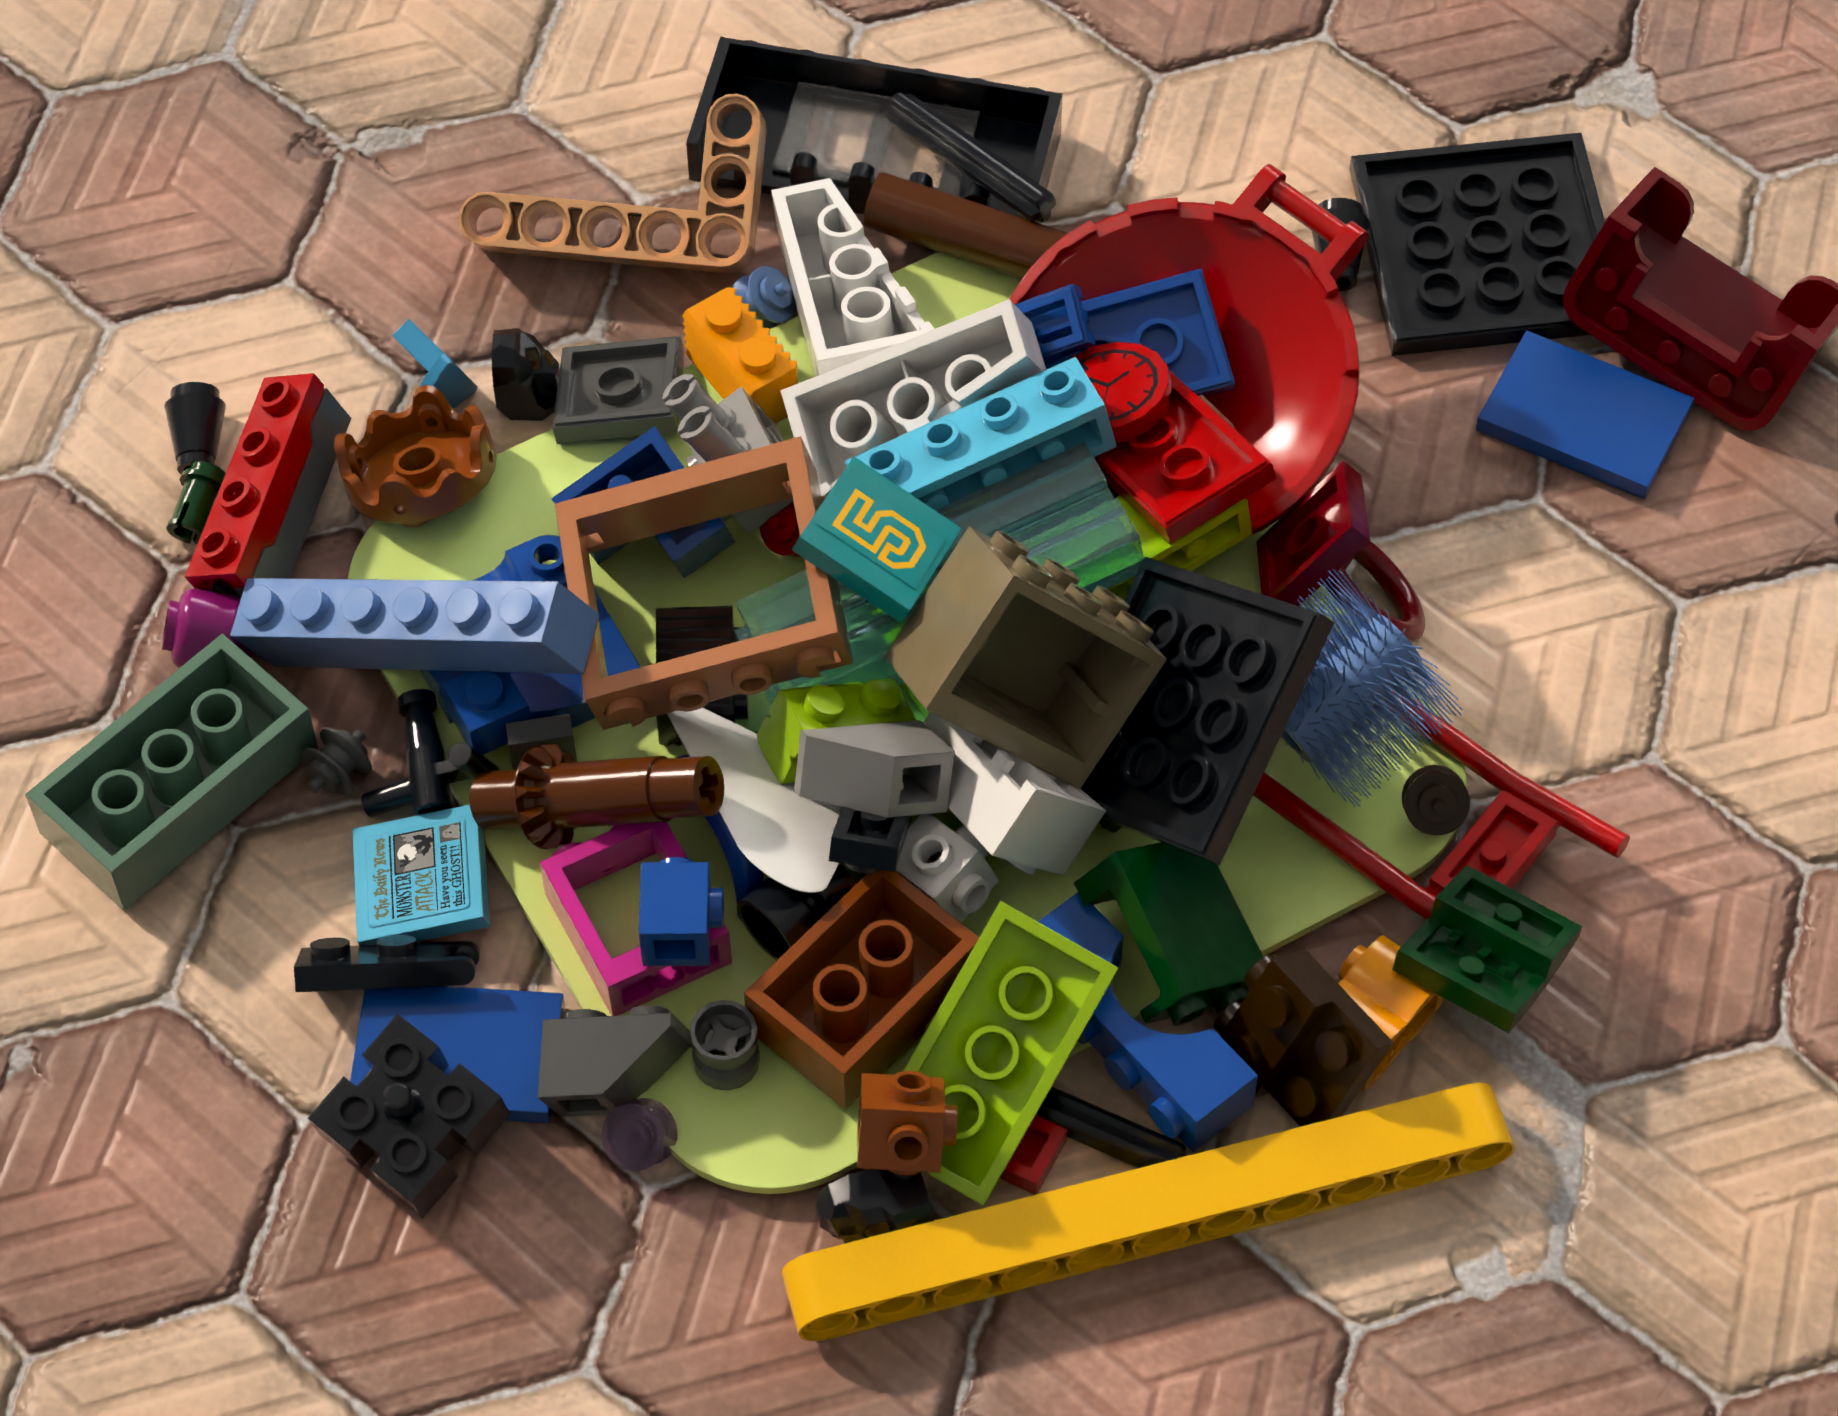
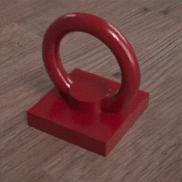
[1256,460,1425,644]

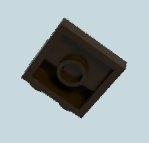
[1213,948,1394,1127]

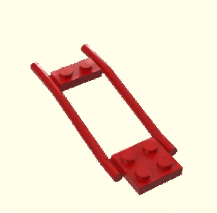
[1253,638,1630,919]

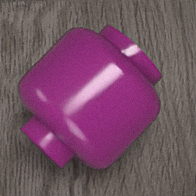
[162,589,253,668]

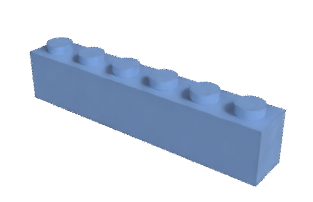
[230,578,599,674]

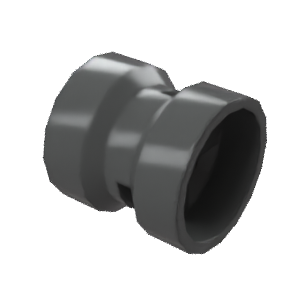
[690,1000,760,1091]

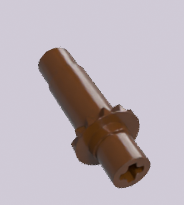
[469,744,724,849]

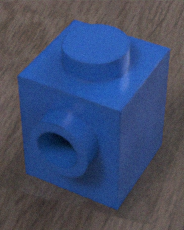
[639,857,724,966]

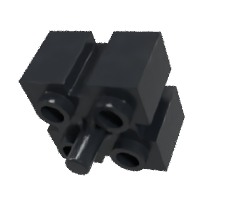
[308,1013,511,1219]

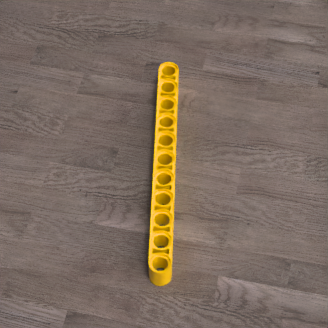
[781,1082,1515,1341]

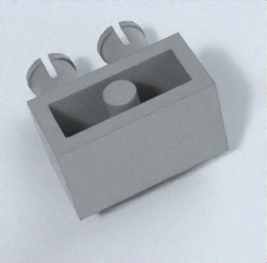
[662,374,793,534]

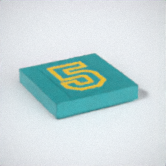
[791,456,962,623]

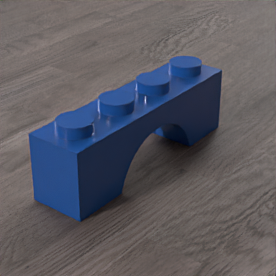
[1038,892,1258,1152]

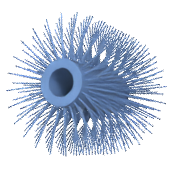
[1281,569,1463,807]

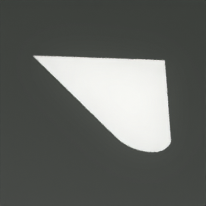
[667,707,842,893]

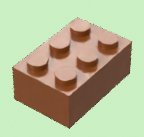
[744,870,979,1110]

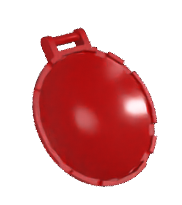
[1010,164,1369,536]

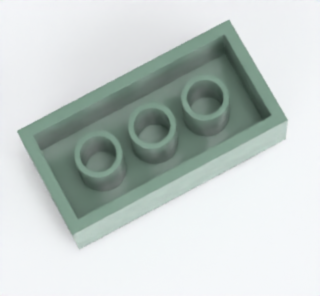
[25,633,318,911]

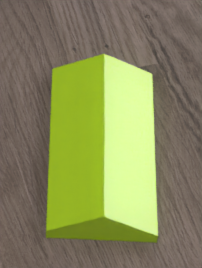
[903,900,1119,1206]

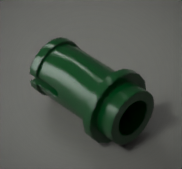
[166,461,226,544]

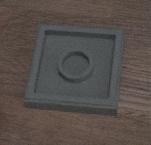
[552,336,685,444]

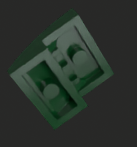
[1392,865,1583,1033]

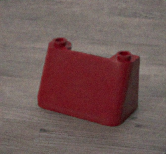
[1563,167,1838,431]

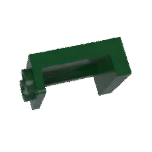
[1074,842,1263,1026]

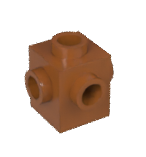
[857,1071,958,1175]

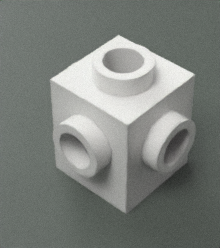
[895,814,999,922]

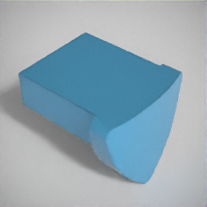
[392,319,478,408]

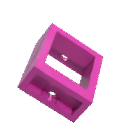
[540,822,732,1016]

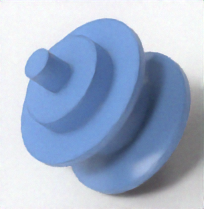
[732,266,796,329]

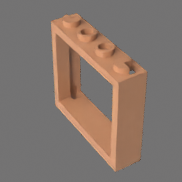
[555,436,853,730]

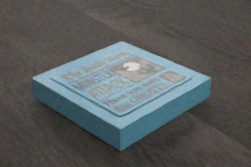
[352,804,490,945]

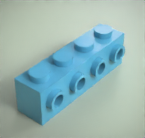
[845,357,1117,522]

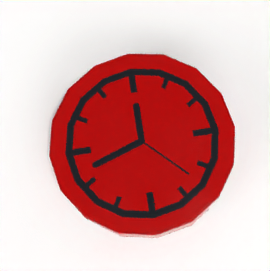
[1070,342,1173,443]

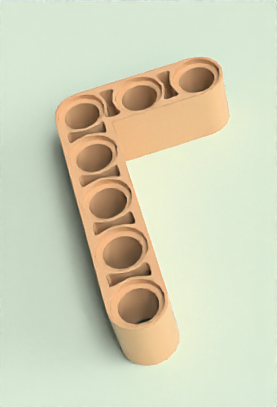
[458,93,767,273]

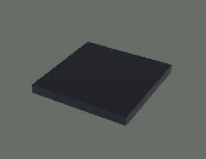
[1349,133,1605,356]
[1081,557,1335,866]

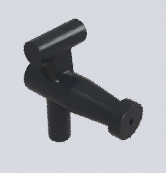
[361,689,500,818]

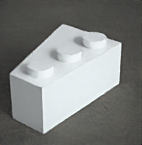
[923,712,1106,875]

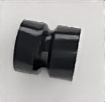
[737,863,856,961]

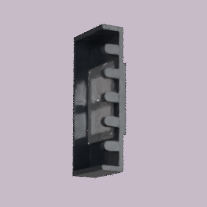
[686,37,1063,223]

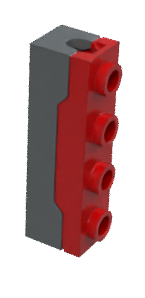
[184,373,351,598]

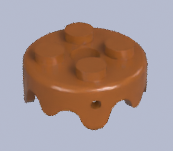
[334,385,497,527]

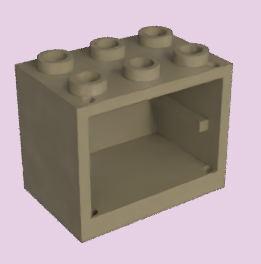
[884,526,1167,789]

